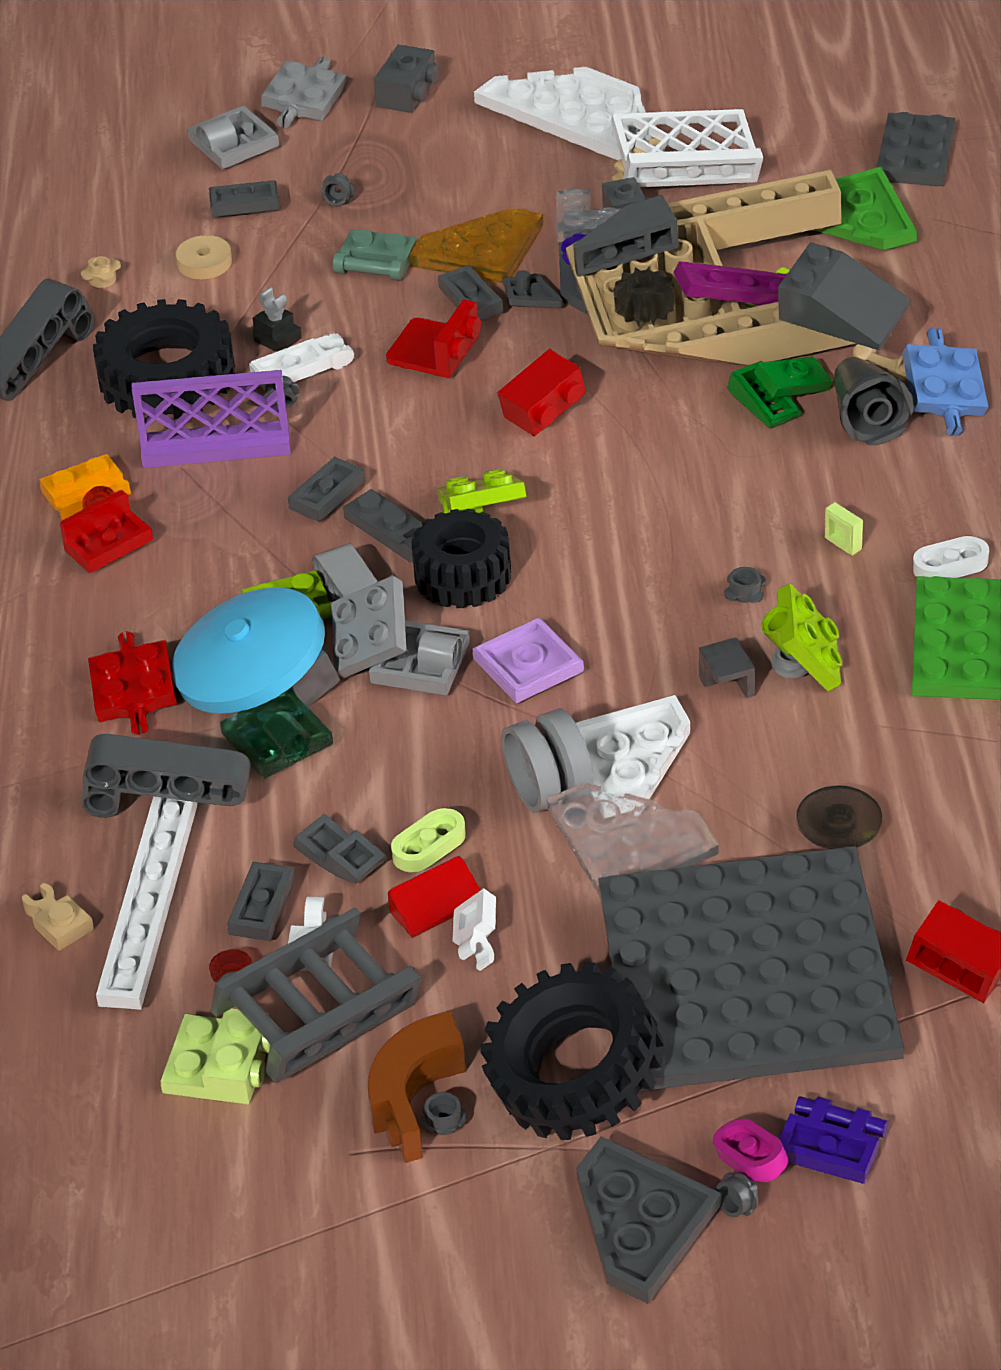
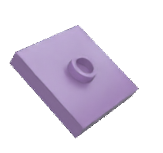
[472,617,584,704]

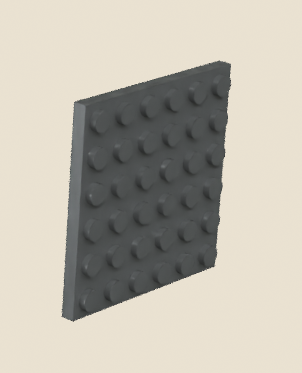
[598,846,904,1092]

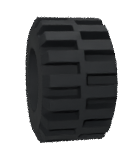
[411,509,511,608]

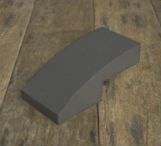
[294,814,387,884]

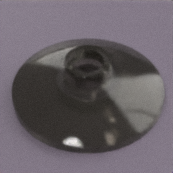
[797,786,882,849]

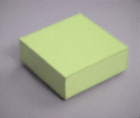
[825,502,863,556]

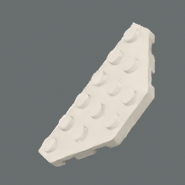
[474,67,653,160]

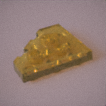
[409,208,543,283]

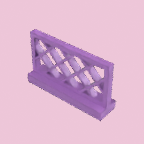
[132,370,291,468]

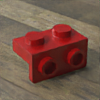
[60,490,153,573]

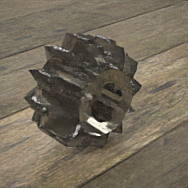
[614,266,675,326]

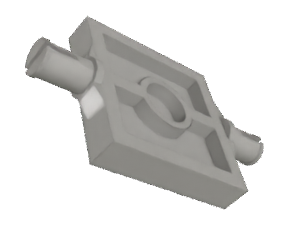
[261,56,346,128]

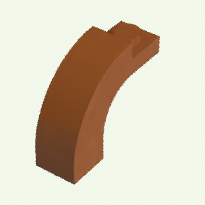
[368,1010,466,1163]

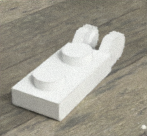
[249,333,355,390]

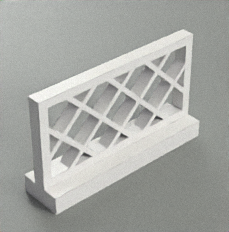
[611,109,763,187]

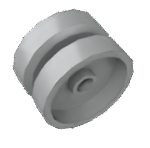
[501,708,594,813]

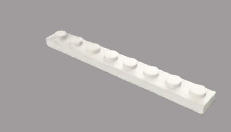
[96,796,198,1010]

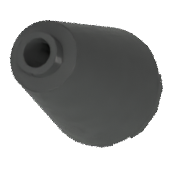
[834,357,914,445]

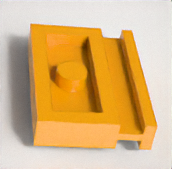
[39,454,131,520]

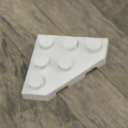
[576,695,690,821]

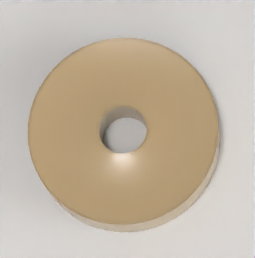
[176,235,232,279]

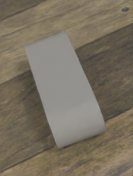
[312,543,378,602]

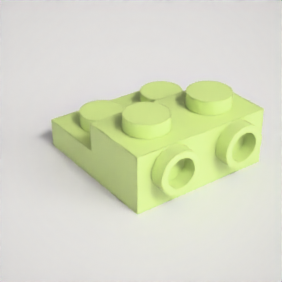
[160,1008,270,1105]

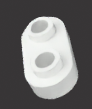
[913,536,989,578]

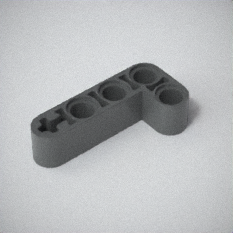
[0,278,94,401]
[82,734,251,818]

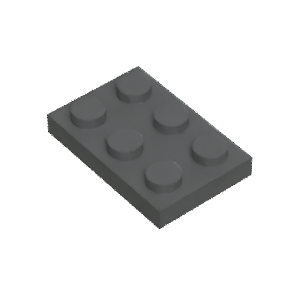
[876,112,955,187]

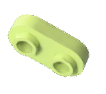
[391,808,466,872]

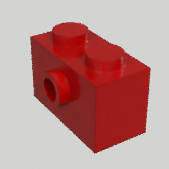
[497,349,586,437]
[905,900,1001,1003]

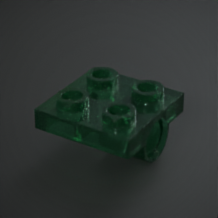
[220,688,333,779]

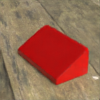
[388,856,481,938]

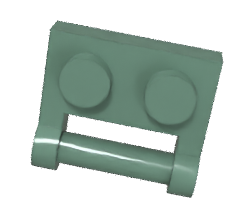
[333,229,418,281]

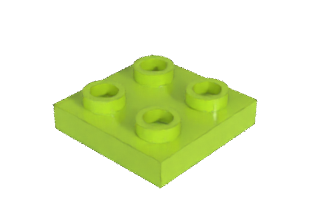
[437,469,527,513]
[761,583,842,691]

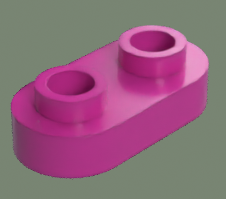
[713,1119,788,1182]

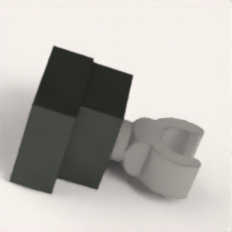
[252,287,302,352]

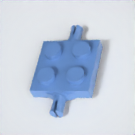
[902,327,988,436]

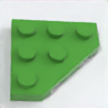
[814,167,917,250]

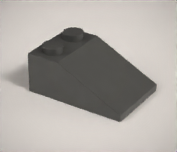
[778,242,911,350]

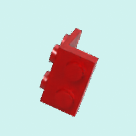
[386,299,481,378]

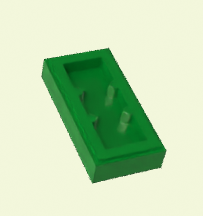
[754,356,833,398]

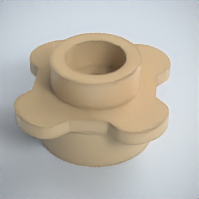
[81,256,121,288]

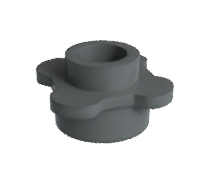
[724,567,766,603]

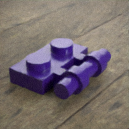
[779,1096,888,1184]

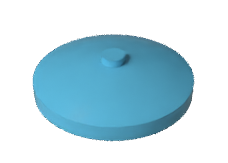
[171,588,325,714]

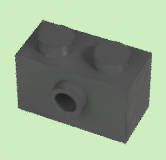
[374,44,439,113]

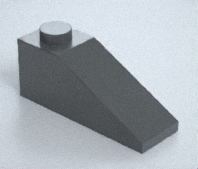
[573,195,679,277]

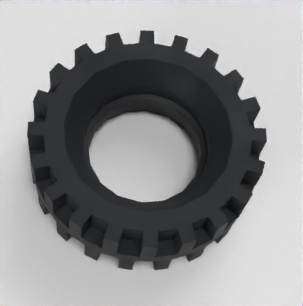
[93,299,235,421]
[480,962,664,1140]

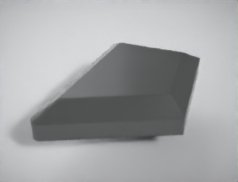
[503,270,563,308]

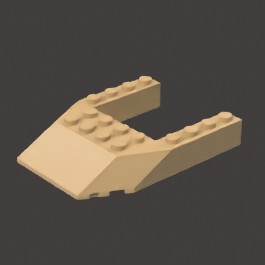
[566,170,892,365]

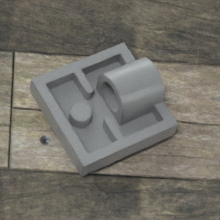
[187,105,279,169]
[331,575,406,678]
[369,620,470,696]

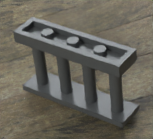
[211,907,422,1084]

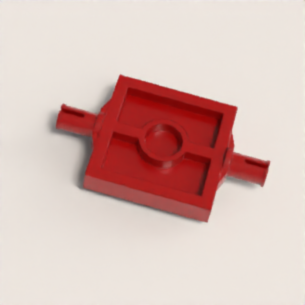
[88,631,177,735]

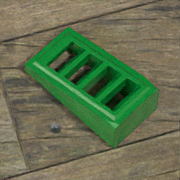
[727,361,802,428]

